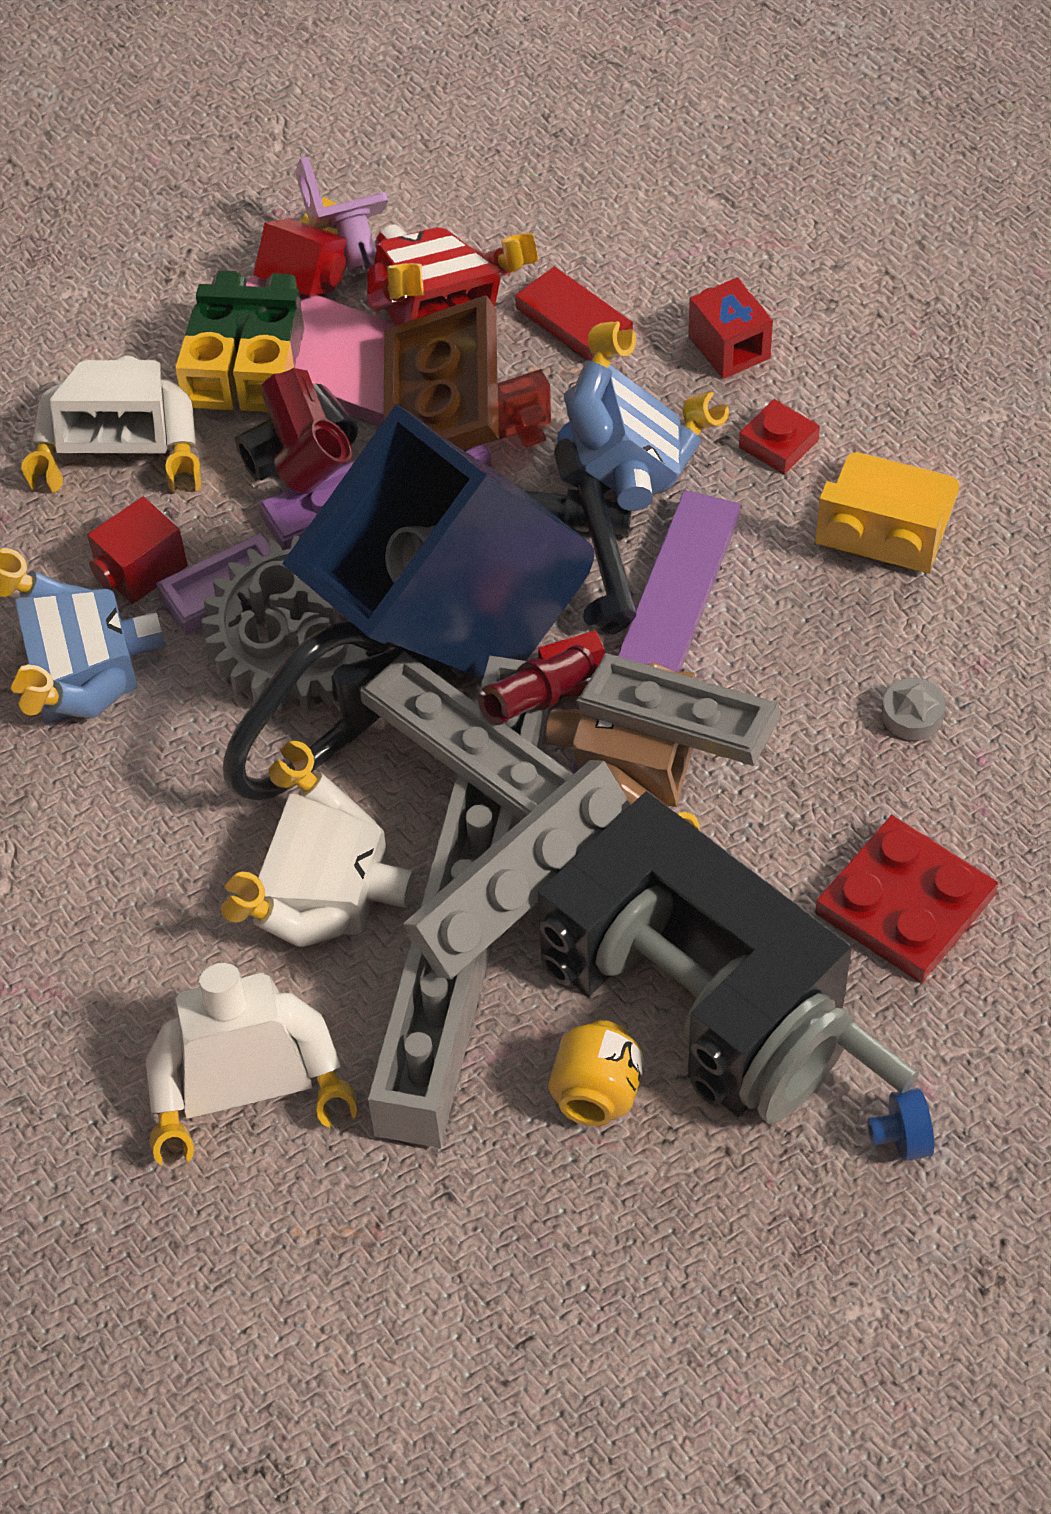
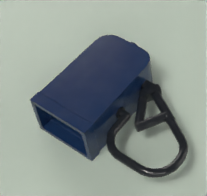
[223,404,594,800]

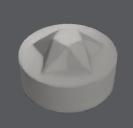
[882,678,946,741]

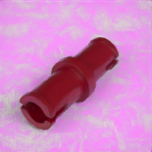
[478,645,597,725]

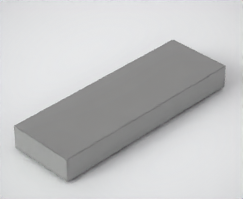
[577,653,781,766]

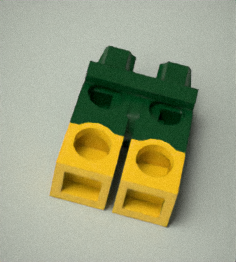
[175,271,305,412]

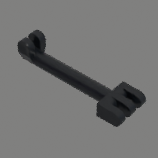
[554,438,637,635]

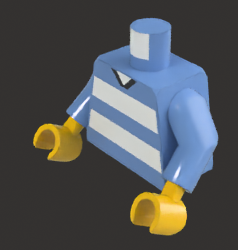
[563,321,729,511]
[0,548,165,724]

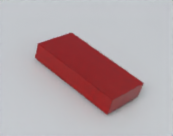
[515,266,633,361]

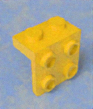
[815,452,960,574]

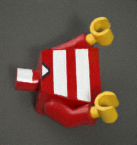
[367,225,539,325]

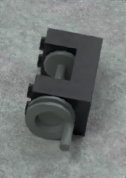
[538,791,919,1123]

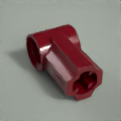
[261,368,352,494]

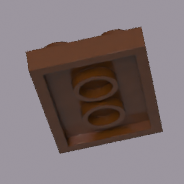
[383,295,499,450]

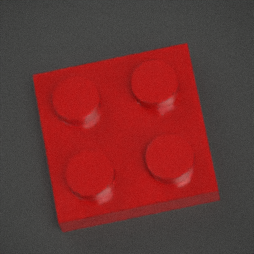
[815,814,999,984]

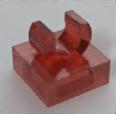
[498,369,551,448]

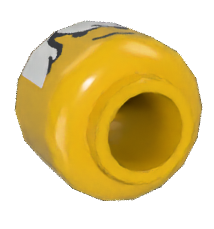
[548,1020,645,1127]

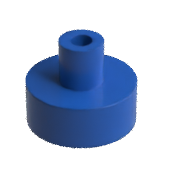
[867,1088,934,1161]

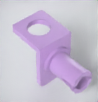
[295,156,388,274]

